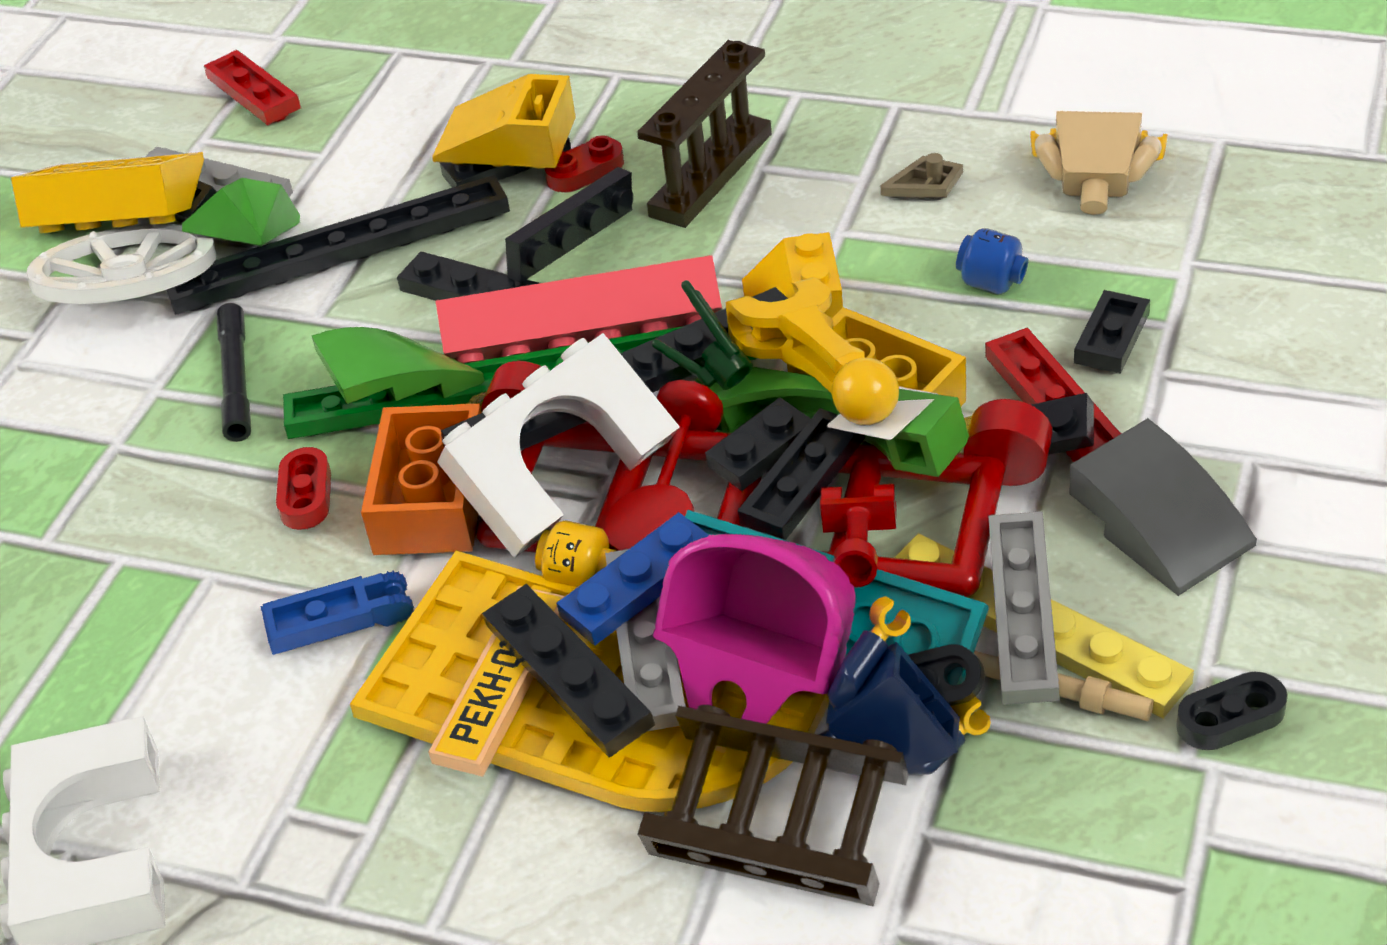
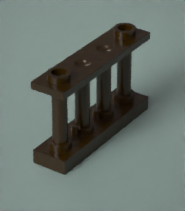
[637,40,772,228]
[637,705,909,907]

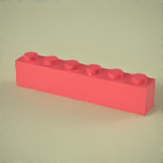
[436,255,722,363]

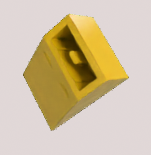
[432,74,576,169]

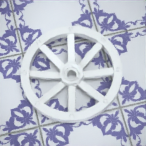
[27,224,216,304]

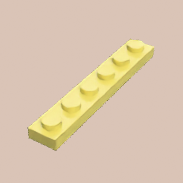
[894,533,1194,719]

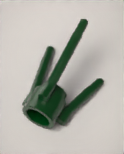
[651,280,753,390]

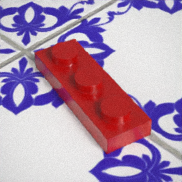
[203,49,301,125]

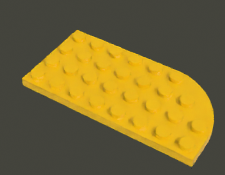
[350,550,829,812]

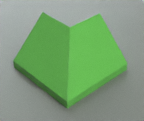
[182,178,300,246]

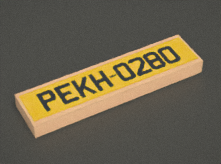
[428,586,565,777]

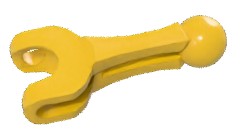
[725,277,899,425]

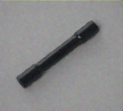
[217,303,251,442]

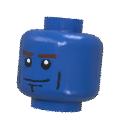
[956,228,1029,295]

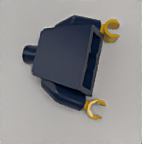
[818,597,991,775]

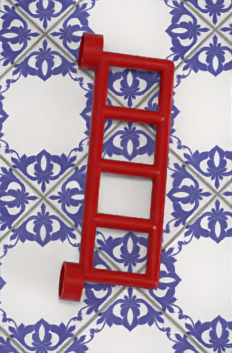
[476,361,1053,597]

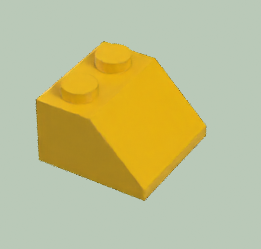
[742,232,843,318]

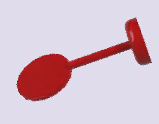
[604,380,724,551]

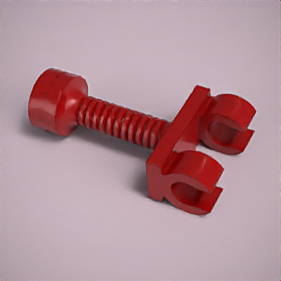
[820,484,897,588]

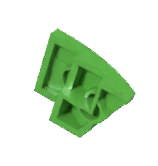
[311,327,484,404]

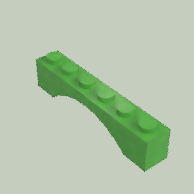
[695,367,969,477]

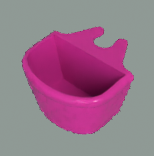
[653,534,855,724]

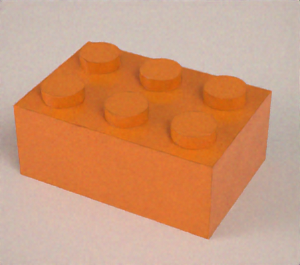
[361,403,482,555]

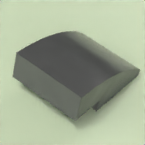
[1069,418,1257,596]

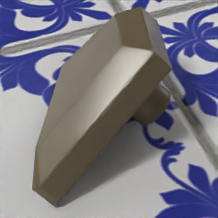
[880,153,963,199]

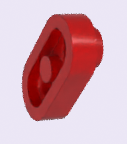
[544,135,624,192]
[276,447,331,530]

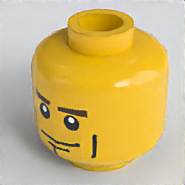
[535,521,616,587]

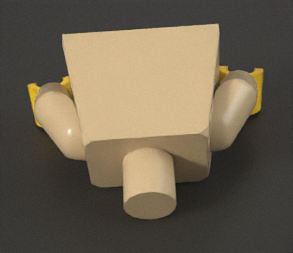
[1030,111,1168,215]

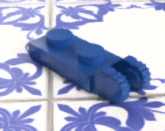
[260,570,414,655]

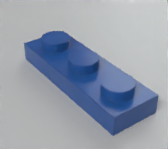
[556,512,709,646]

